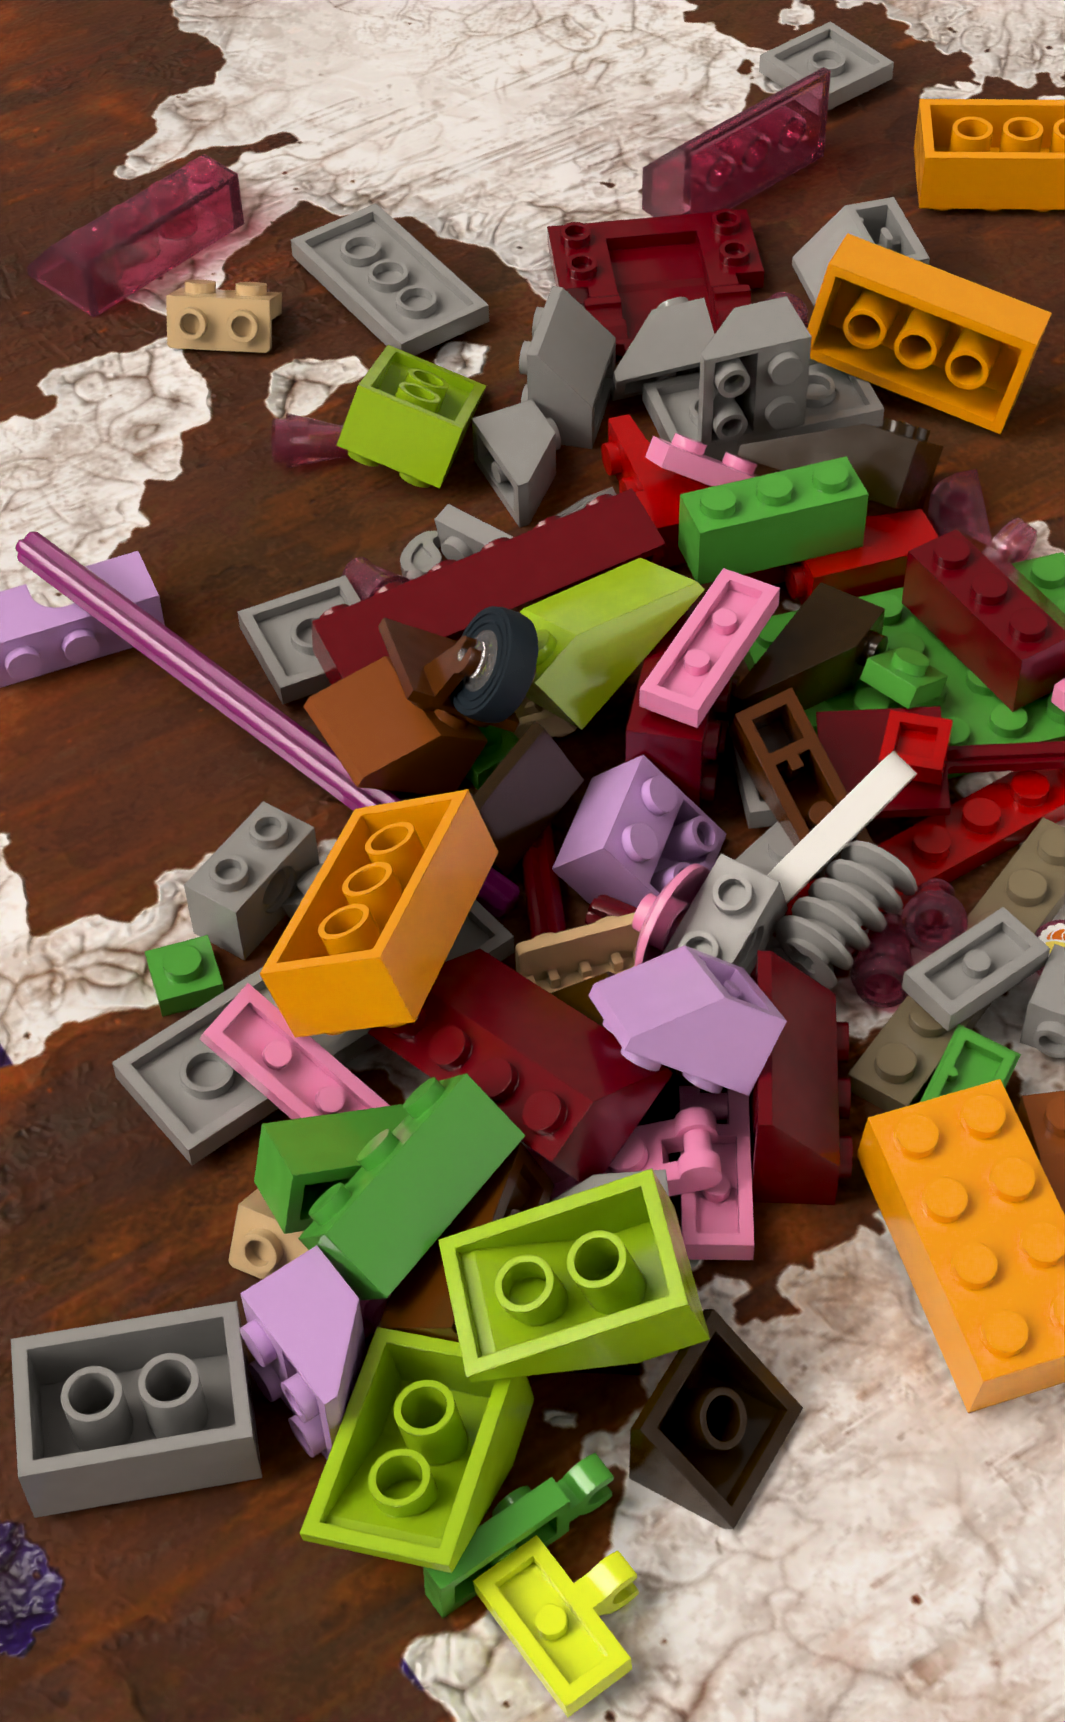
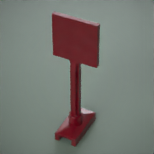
[816,706,1065,818]

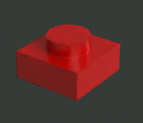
[878,710,953,785]

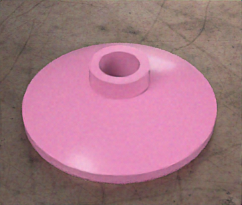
[632,863,710,966]

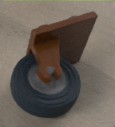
[378,606,538,732]

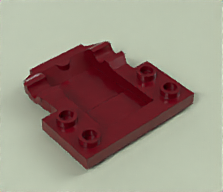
[547,209,764,357]

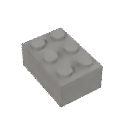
[11,1301,262,1518]

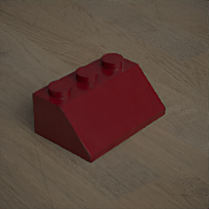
[902,529,1065,712]
[751,950,853,1205]

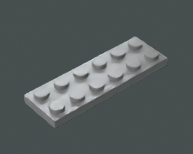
[112,899,515,1165]

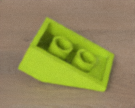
[336,345,486,489]
[493,558,705,730]
[438,1168,710,1382]
[300,1327,534,1573]

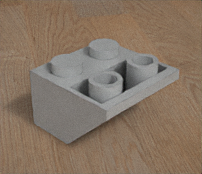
[792,197,930,306]
[519,286,616,449]
[697,296,812,447]

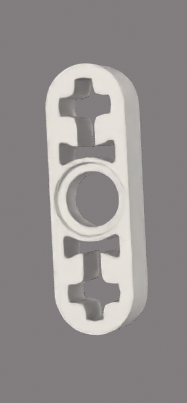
[767,751,917,904]

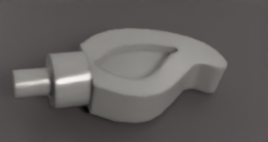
[400,531,442,583]

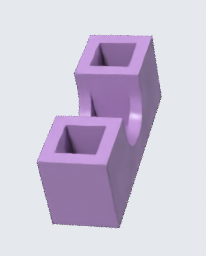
[0,551,165,688]

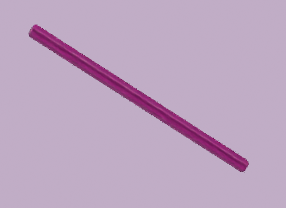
[15,531,520,918]

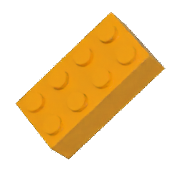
[914,99,1065,212]
[807,233,1052,434]
[260,789,499,1038]
[857,1079,1065,1413]

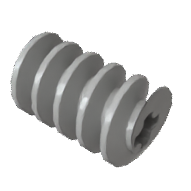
[775,840,918,988]

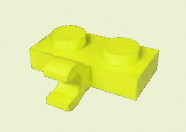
[473,1535,639,1718]

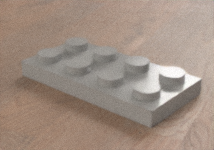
[291,203,489,356]
[642,359,884,460]

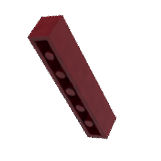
[312,488,666,685]

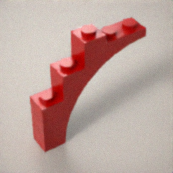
[601,414,939,605]

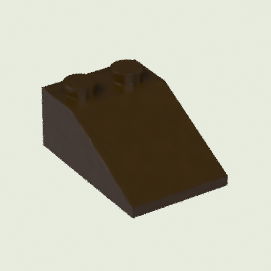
[737,417,944,510]

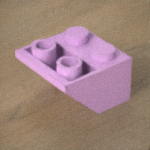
[552,755,726,908]
[588,945,787,1096]
[240,1245,368,1459]

